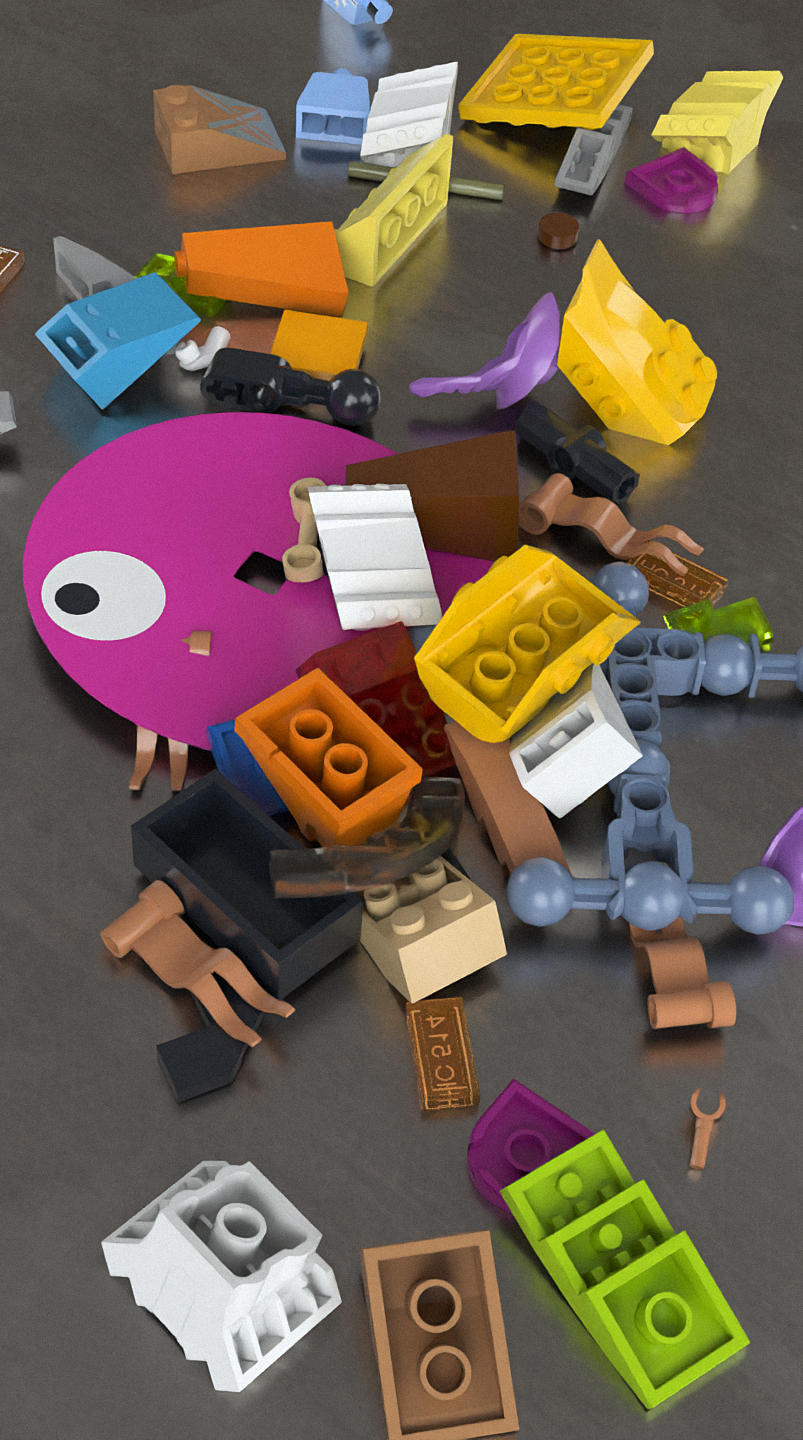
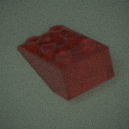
[295,621,456,779]

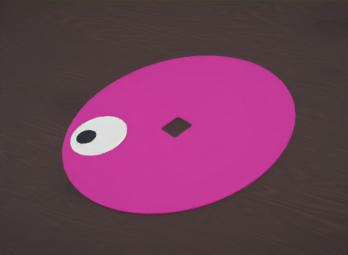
[23,412,493,751]

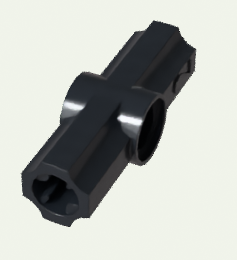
[515,401,640,506]

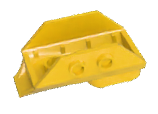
[557,239,717,446]
[414,545,641,743]

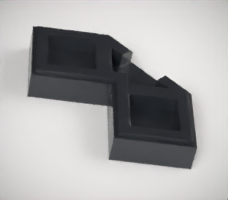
[156,972,264,1103]

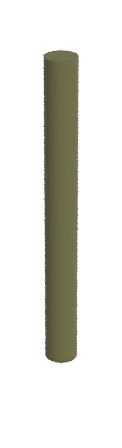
[348,160,505,201]

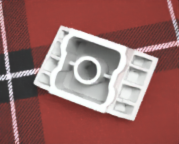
[360,61,458,168]
[307,484,442,631]
[101,1161,342,1392]

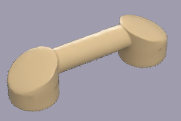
[282,478,326,583]

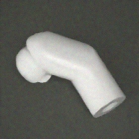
[175,326,231,371]

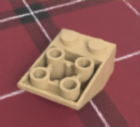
[333,834,507,1004]

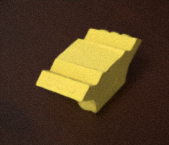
[651,70,783,174]

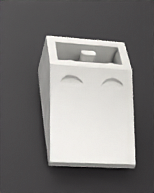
[509,663,643,819]

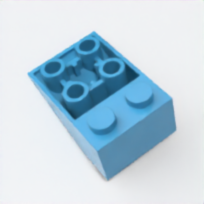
[35,272,202,410]

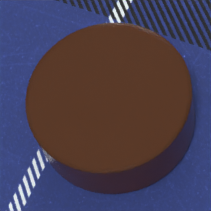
[538,213,579,249]

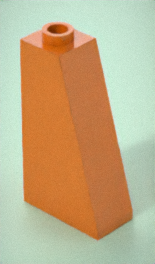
[174,221,349,317]

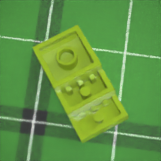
[499,1129,751,1409]

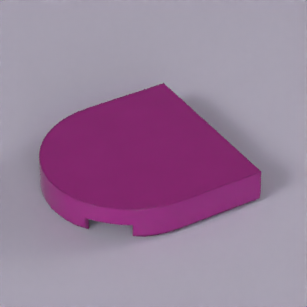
[624,147,718,213]
[467,1078,595,1213]

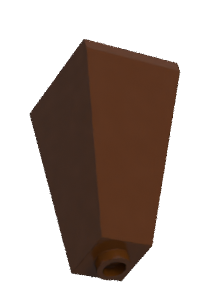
[341,431,519,562]

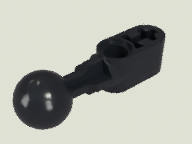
[200,347,381,426]

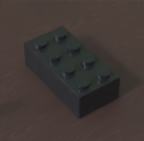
[131,769,363,1000]

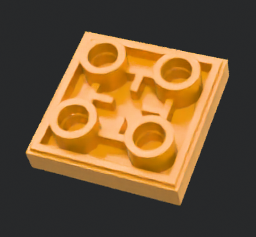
[270,309,368,381]

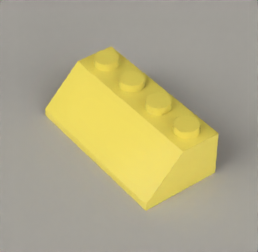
[334,134,453,287]

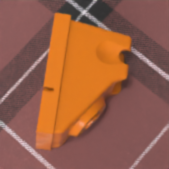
[234,668,423,867]

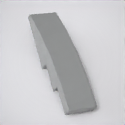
[554,104,633,196]
[53,236,180,356]

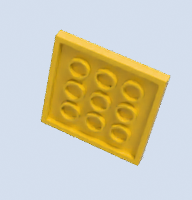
[458,34,654,130]

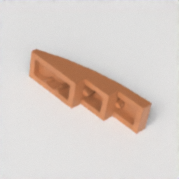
[443,722,573,877]

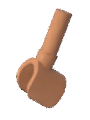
[689,1087,726,1170]

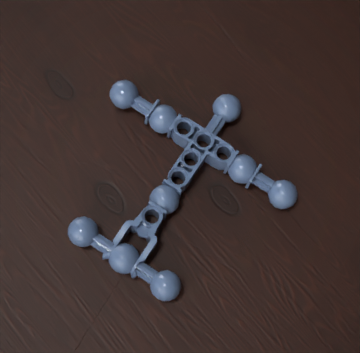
[396,561,803,935]

